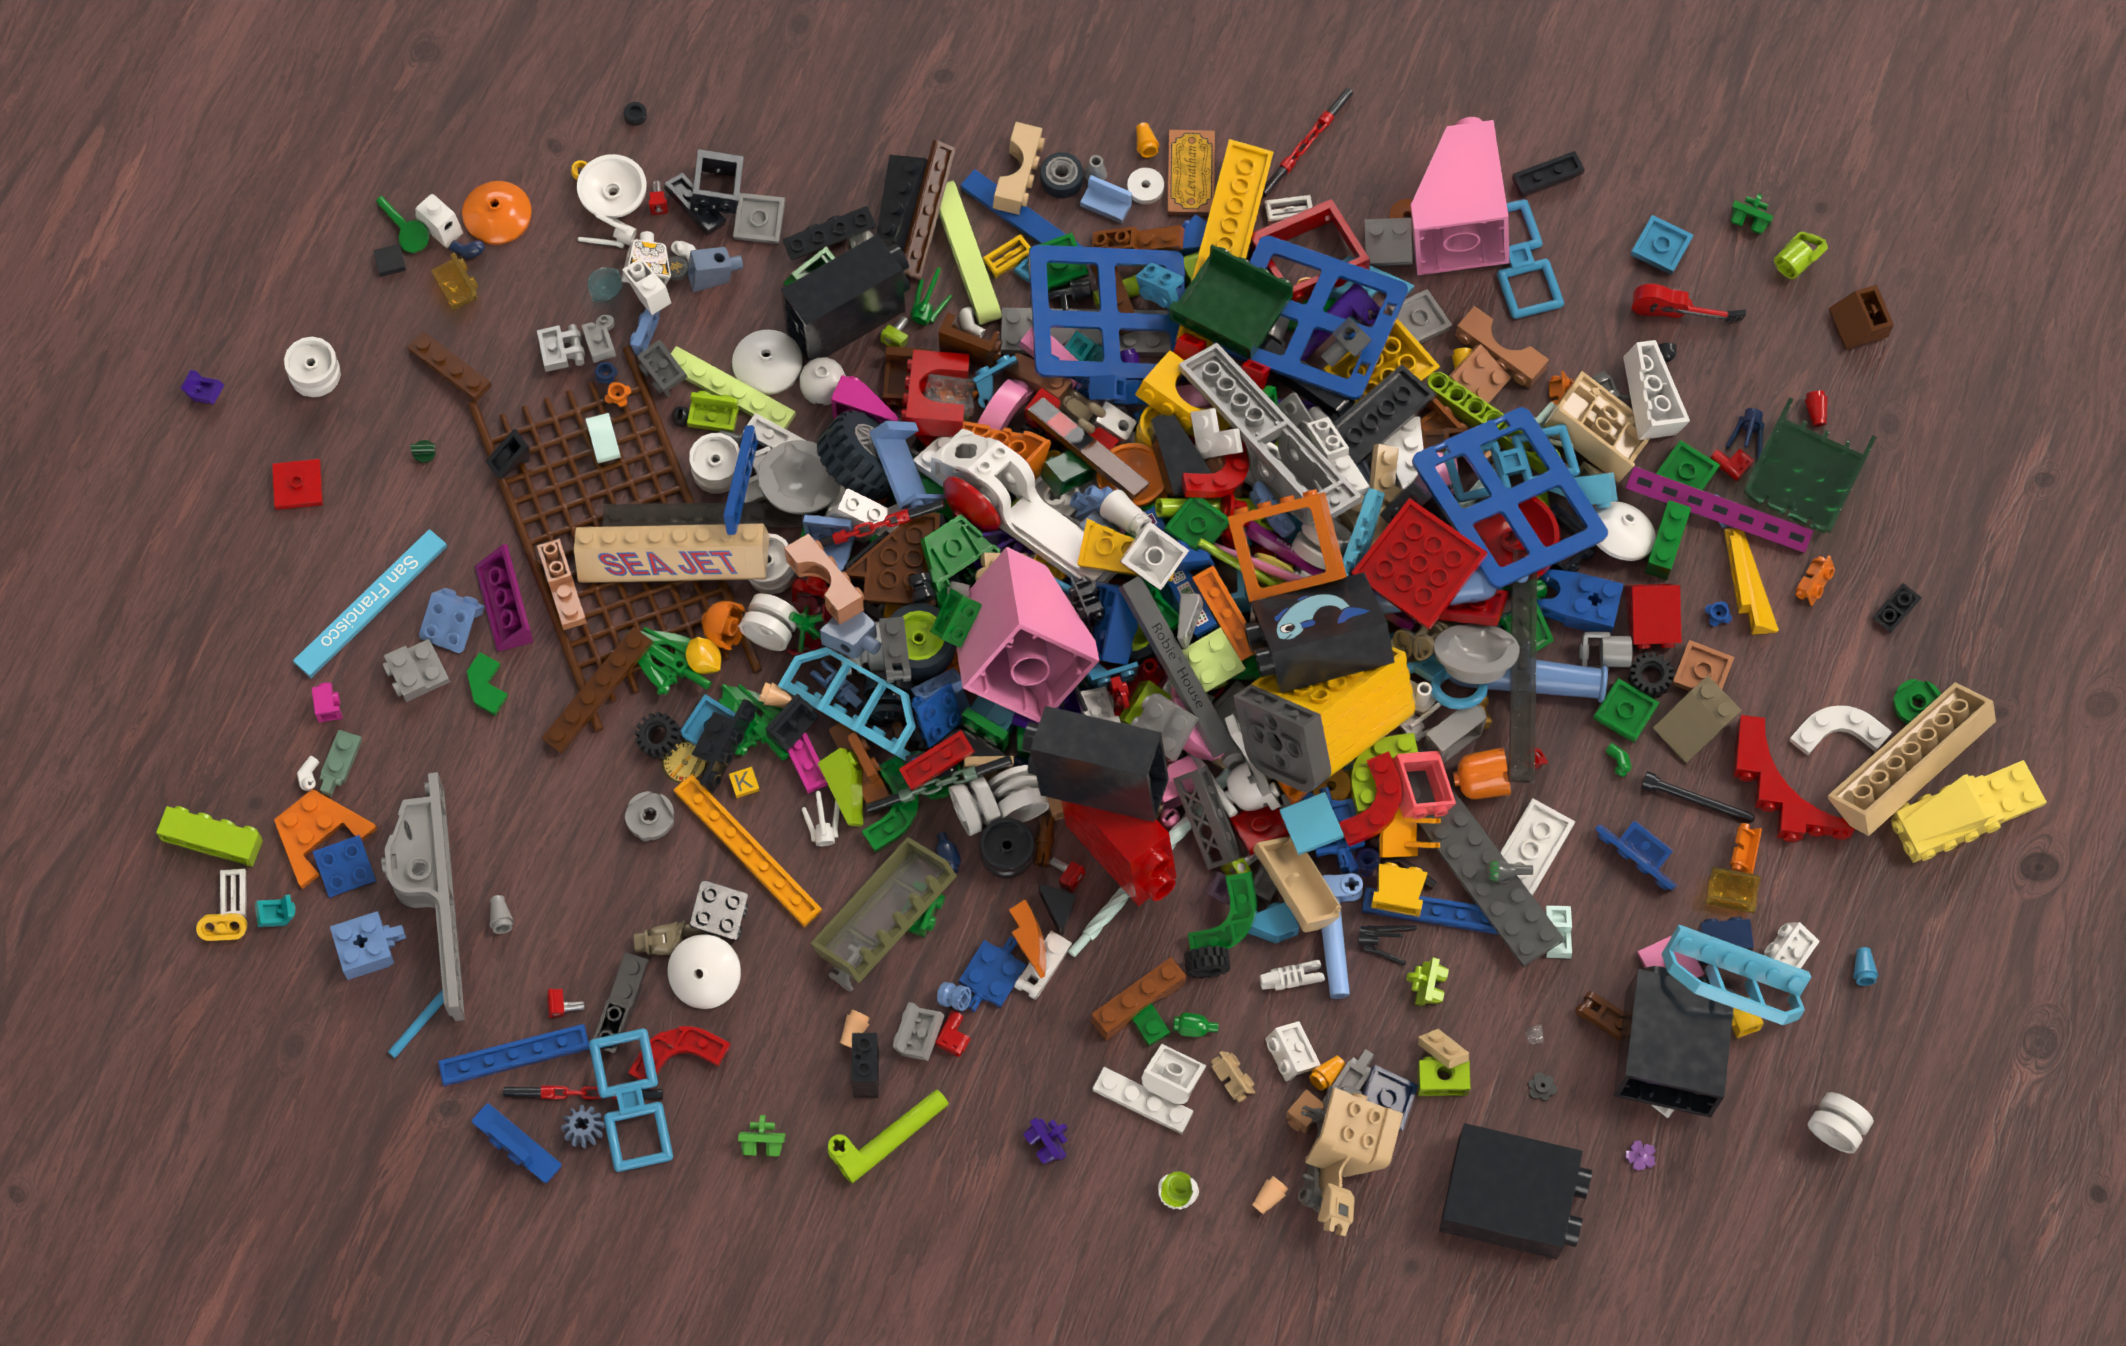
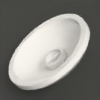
[577,154,647,218]
[732,330,802,395]
[1594,501,1656,561]
[668,934,741,1009]

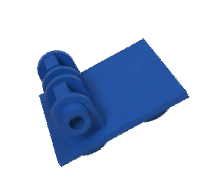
[912,682,962,748]
[313,835,376,897]

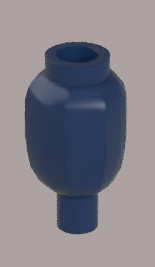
[935,832,961,874]

